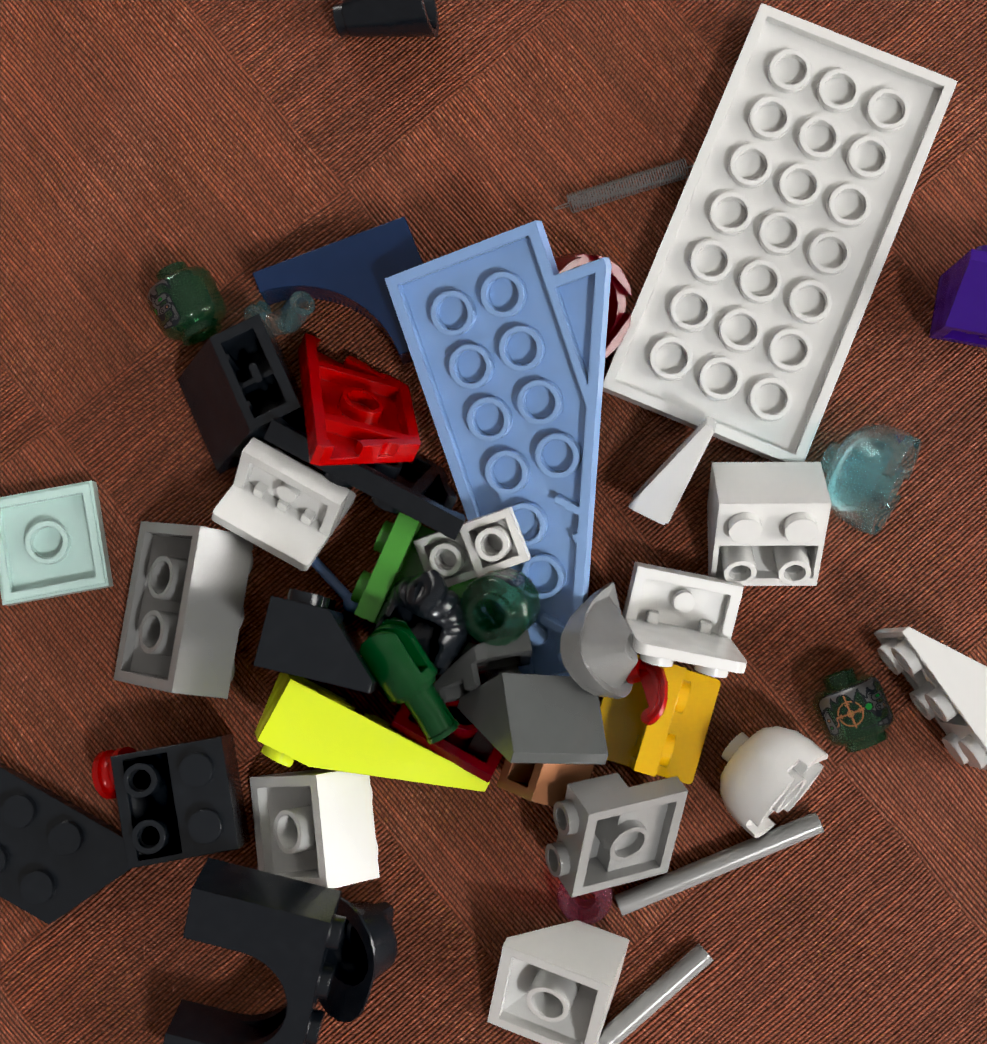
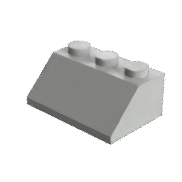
[113,521,254,699]

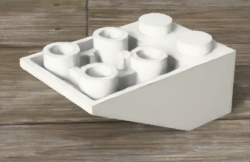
[874,627,987,770]

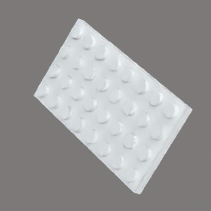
[603,3,958,462]

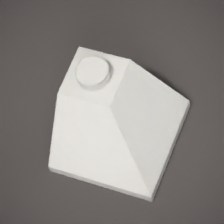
[487,920,629,1044]

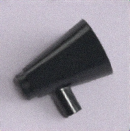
[333,0,439,37]

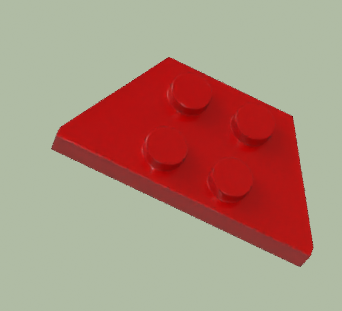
[298,333,421,466]

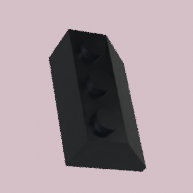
[254,588,383,693]

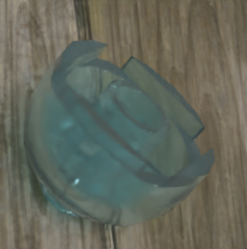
[821,424,922,536]

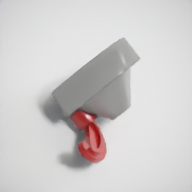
[560,582,668,725]

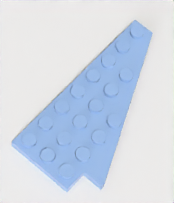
[384,220,612,676]

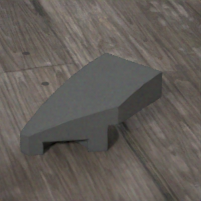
[433,628,532,703]

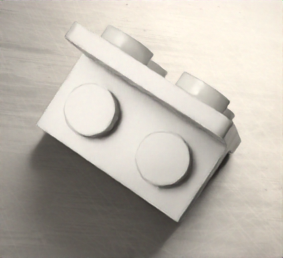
[211,437,356,571]

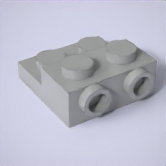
[545,773,688,898]

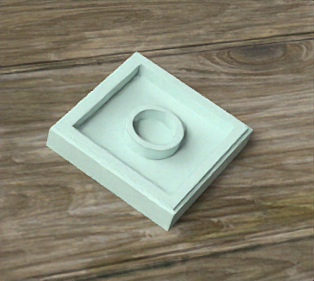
[0,480,114,606]

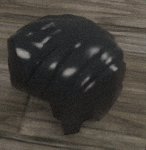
[373,570,475,675]

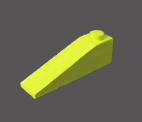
[255,672,490,792]

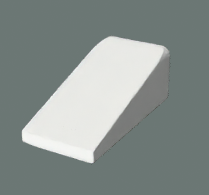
[628,416,717,525]

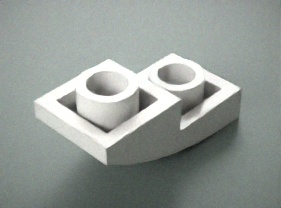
[413,506,531,587]

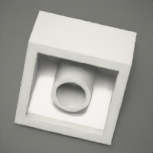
[250,769,380,889]

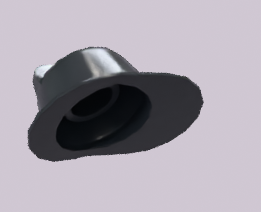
[318,897,398,1022]

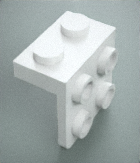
[622,561,747,678]

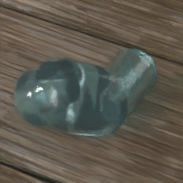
[243,291,315,336]

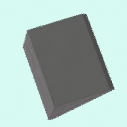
[457,673,608,765]

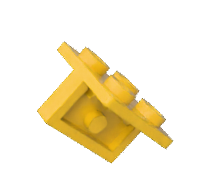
[600,655,721,784]

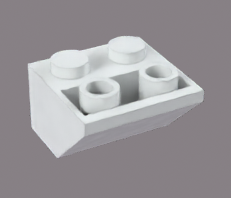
[707,462,832,586]

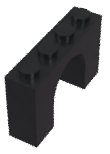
[163,858,346,1044]

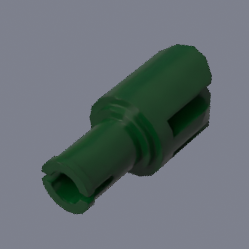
[359,617,460,744]

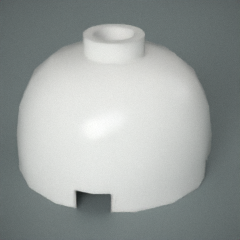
[720,726,828,838]

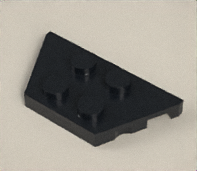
[264,418,466,540]
[0,762,131,924]

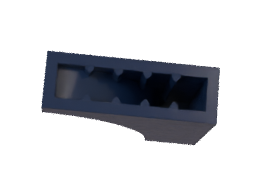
[253,216,423,365]

